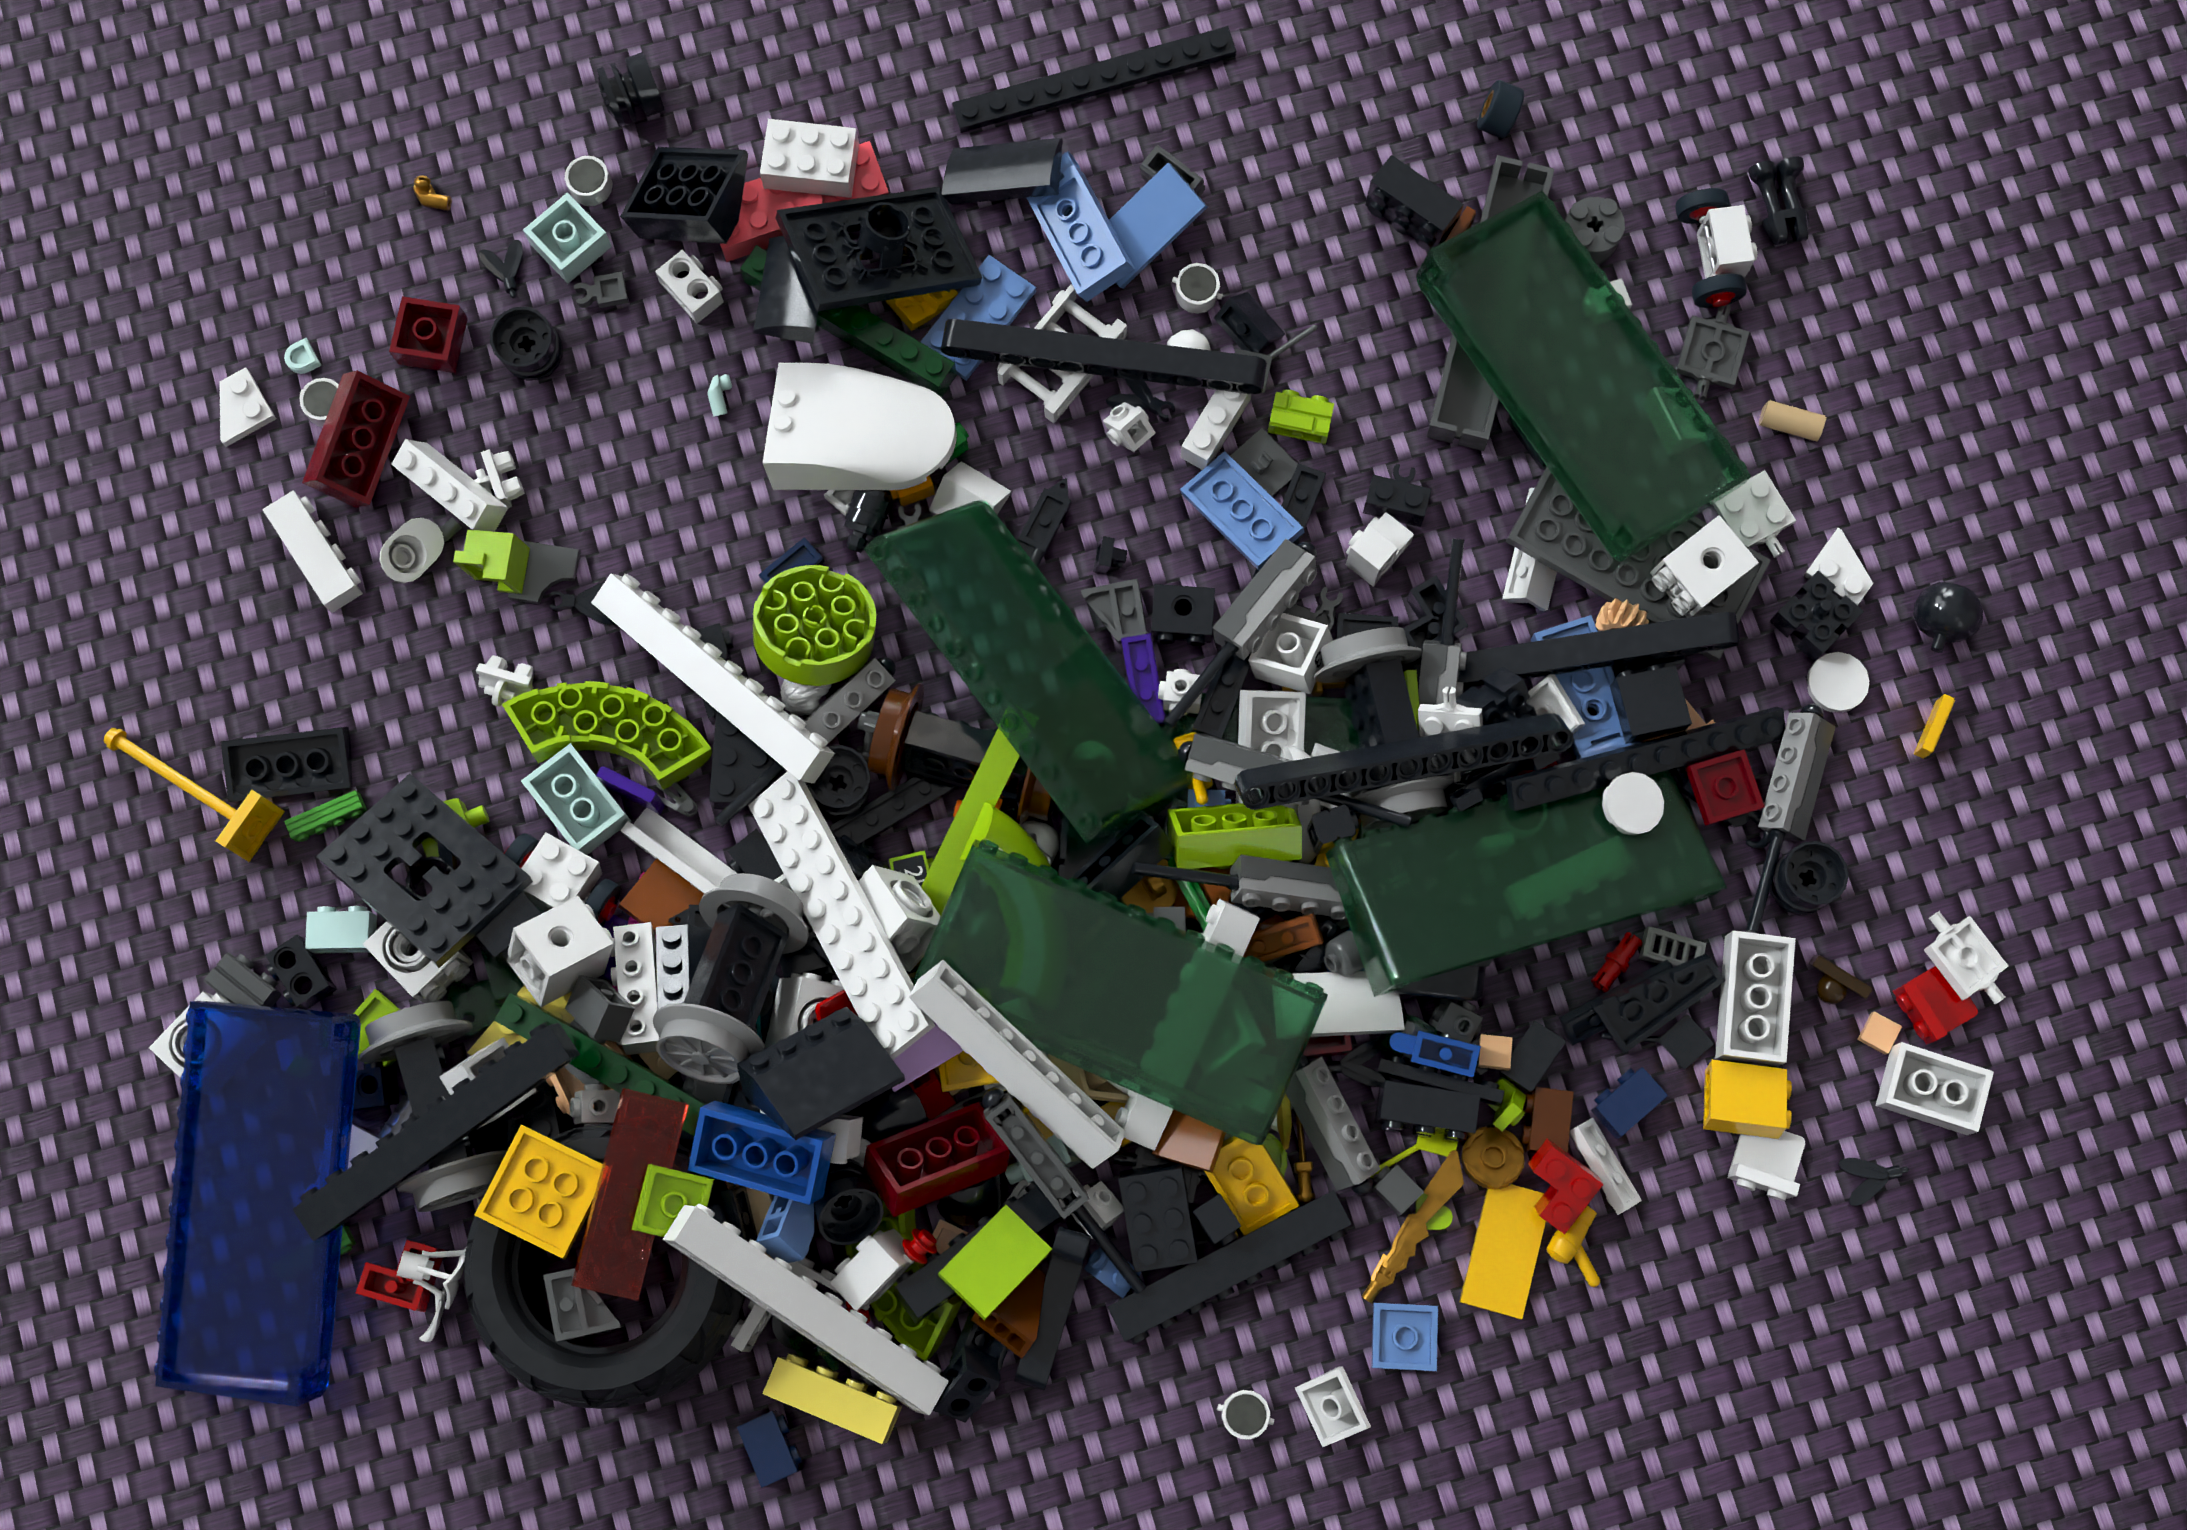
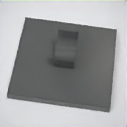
[1230,428,1298,497]

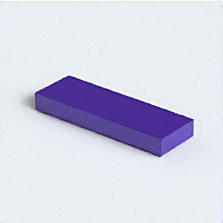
[1121,633,1165,728]

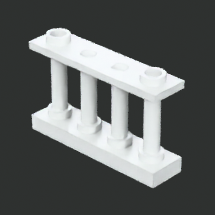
[997,284,1127,423]

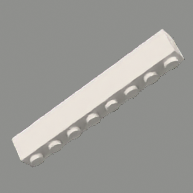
[1114,899,1260,1151]
[908,960,1126,1169]

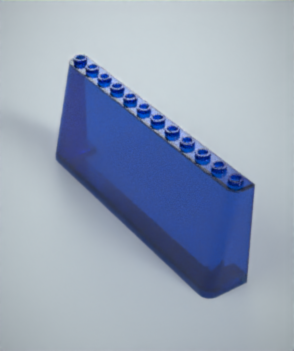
[154,1001,361,1407]

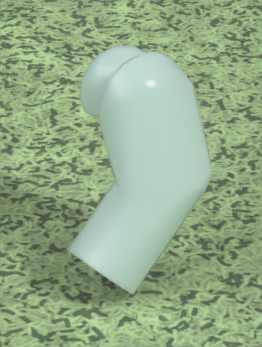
[707,374,732,417]

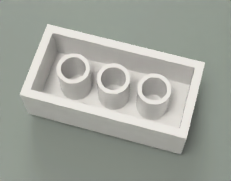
[1715,931,1796,1067]

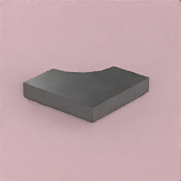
[508,541,581,605]

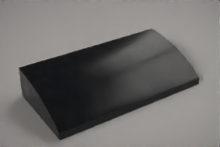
[942,138,1063,204]
[753,236,818,344]
[221,727,352,802]

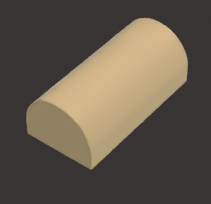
[1759,400,1827,442]

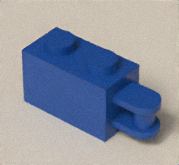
[1389,1030,1481,1077]

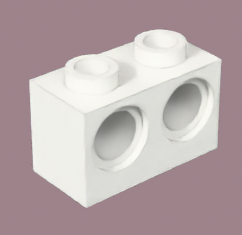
[655,250,724,324]

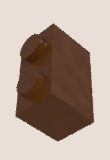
[1521,1087,1574,1153]

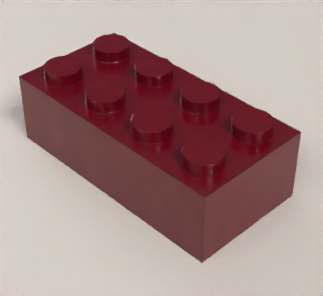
[302,370,410,508]
[863,1102,1010,1217]

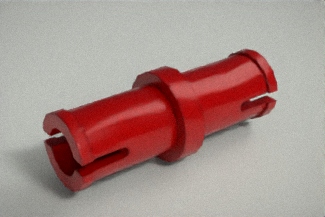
[1591,932,1643,992]

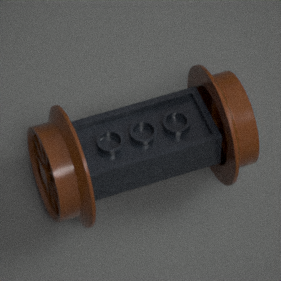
[868,683,1071,826]

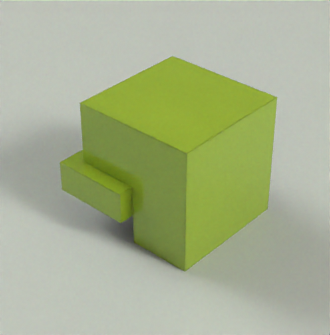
[453,530,530,594]

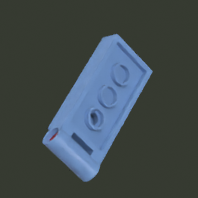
[1027,151,1135,302]
[1530,615,1641,760]

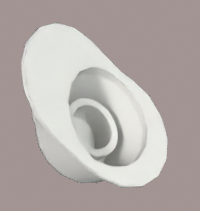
[380,518,444,583]

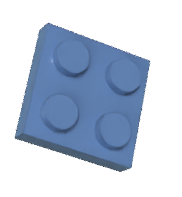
[1371,1303,1438,1371]

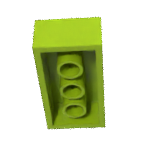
[1168,803,1302,870]

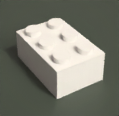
[760,119,859,198]
[1876,1042,1994,1135]

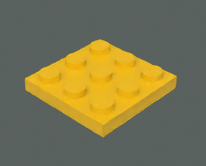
[474,1125,611,1259]

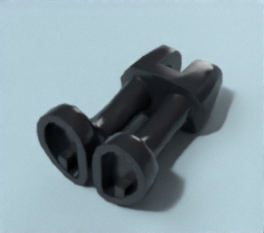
[1748,156,1809,245]

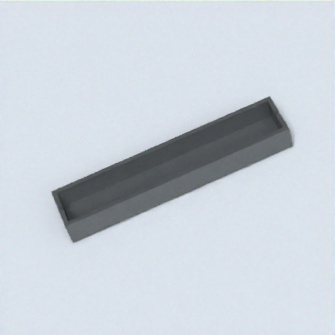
[1426,155,1554,451]

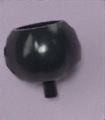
[1913,582,1983,653]

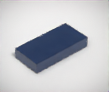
[759,537,825,584]

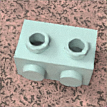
[305,906,377,953]

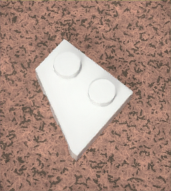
[220,367,276,447]
[1803,528,1873,606]

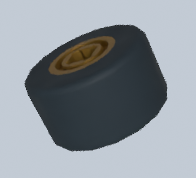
[1477,80,1524,138]

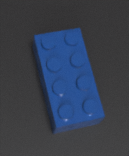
[688,1101,836,1205]

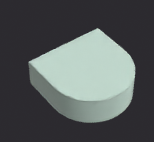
[284,338,321,374]

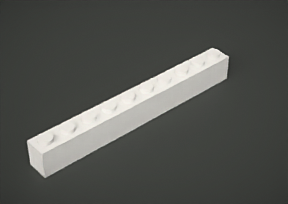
[591,573,835,783]
[662,1203,949,1415]

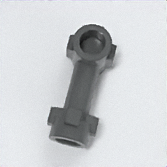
[856,710,880,764]

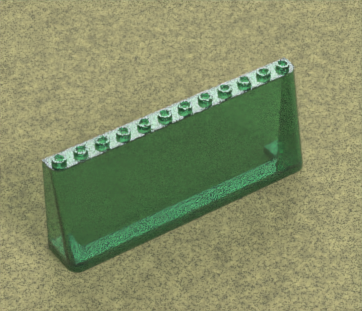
[1416,190,1752,562]
[864,500,1193,844]
[1325,770,1727,997]
[912,839,1328,1145]

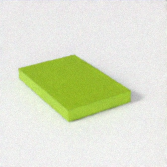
[938,1205,1052,1320]

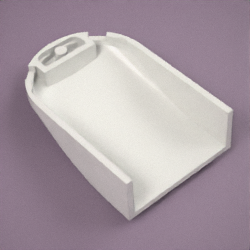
[763,363,957,490]

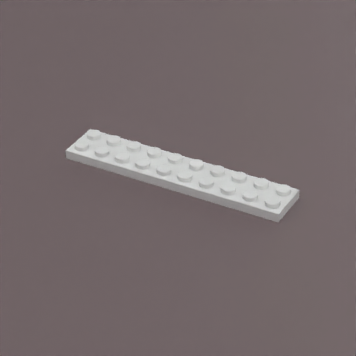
[748,771,935,1060]

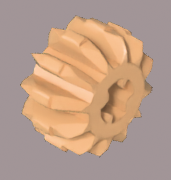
[1595,598,1649,632]

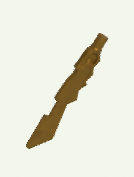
[1361,1150,1464,1304]

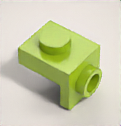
[1486,1077,1526,1132]

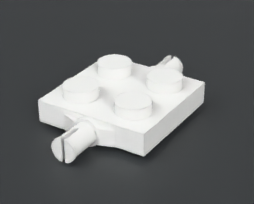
[1711,466,1796,558]
[1418,687,1483,782]
[1924,911,2008,1004]

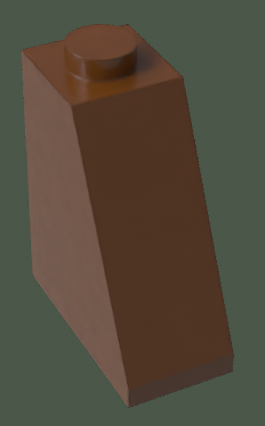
[971,1267,1046,1359]

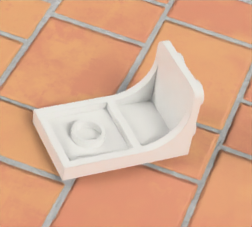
[731,1257,839,1352]

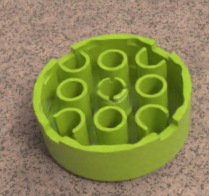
[753,565,876,686]

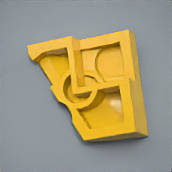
[885,289,958,331]

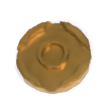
[1461,1127,1525,1190]

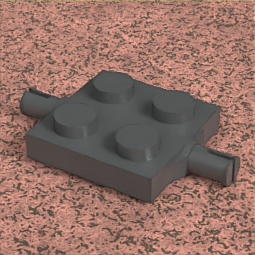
[1675,304,1750,400]

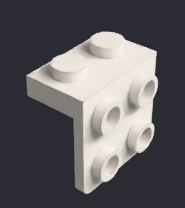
[1727,1131,1805,1201]

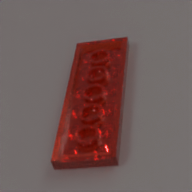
[571,1088,688,1301]

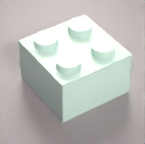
[523,192,612,284]

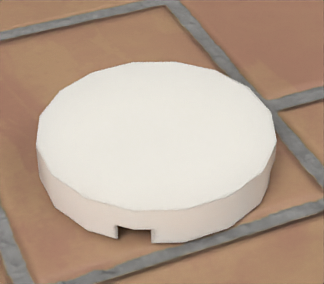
[1807,652,1870,712]
[1602,772,1664,835]

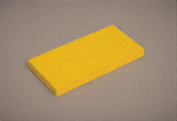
[1459,1184,1546,1320]

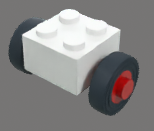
[1675,188,1757,308]
[504,832,621,927]

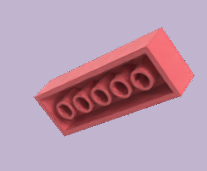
[720,141,889,262]

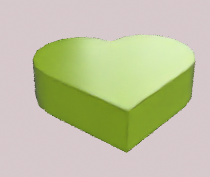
[1415,1193,1453,1230]

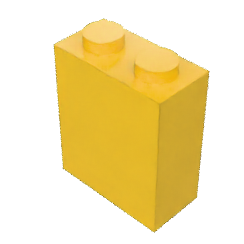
[1703,1059,1792,1139]

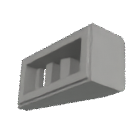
[1639,926,1706,967]

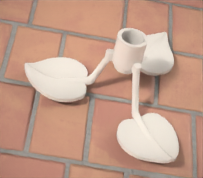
[396,1198,482,1342]

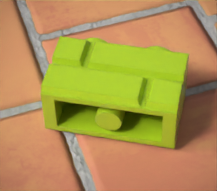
[1268,390,1334,444]

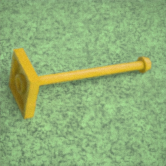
[104,728,285,862]

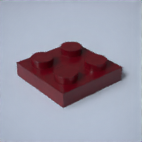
[1685,749,1765,826]

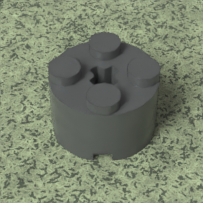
[1560,197,1625,266]

